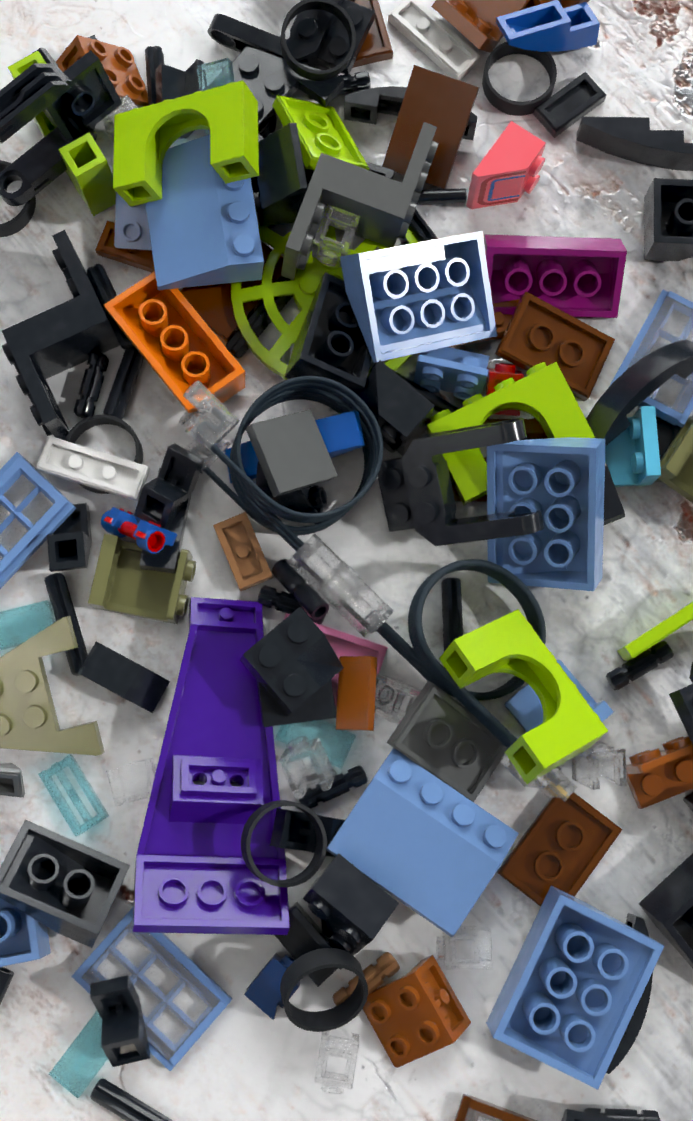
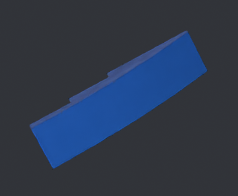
[225,411,365,484]

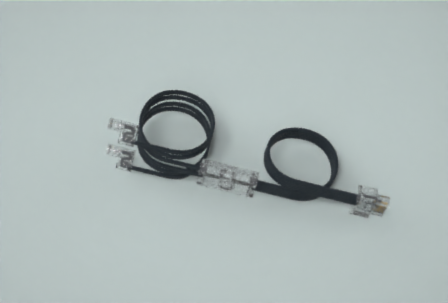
[178,376,577,801]

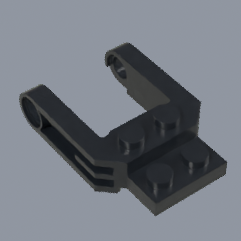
[207,0,375,75]
[0,50,122,206]
[377,418,545,546]

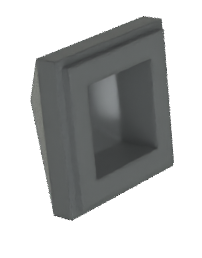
[0,763,25,798]

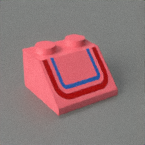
[466,121,546,209]

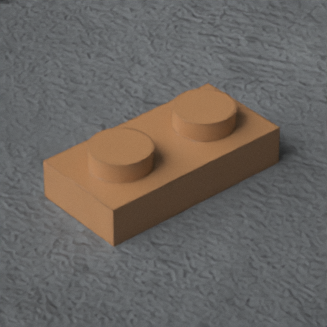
[213,512,273,591]

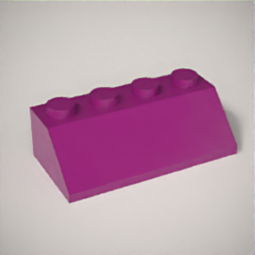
[484,234,627,318]

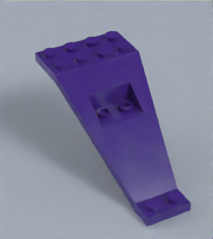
[133,597,290,935]

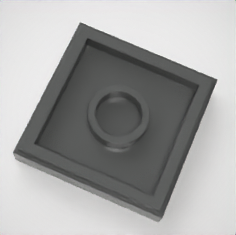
[246,409,338,497]

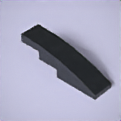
[576,116,693,171]

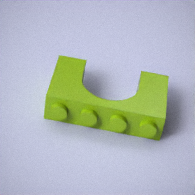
[8,51,116,216]
[113,80,259,207]
[427,362,595,505]
[439,609,608,785]

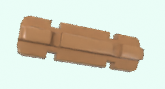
[332,952,400,1006]

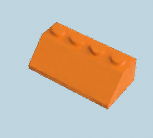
[103,271,245,413]

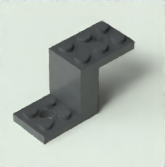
[281,122,439,281]

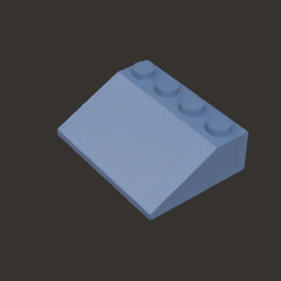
[145,135,264,290]
[340,231,497,362]
[487,437,605,591]
[327,748,519,937]
[486,885,664,1090]

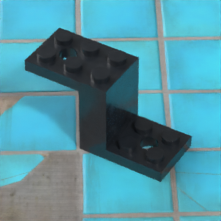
[2,230,120,440]

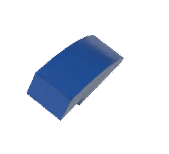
[496,0,600,52]

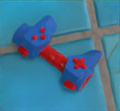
[101,507,178,554]

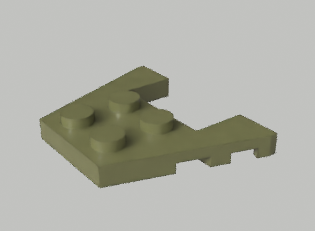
[0,616,105,756]

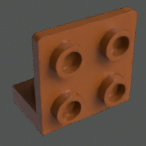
[431,0,530,53]
[56,35,148,107]
[621,736,693,809]
[363,955,471,1068]

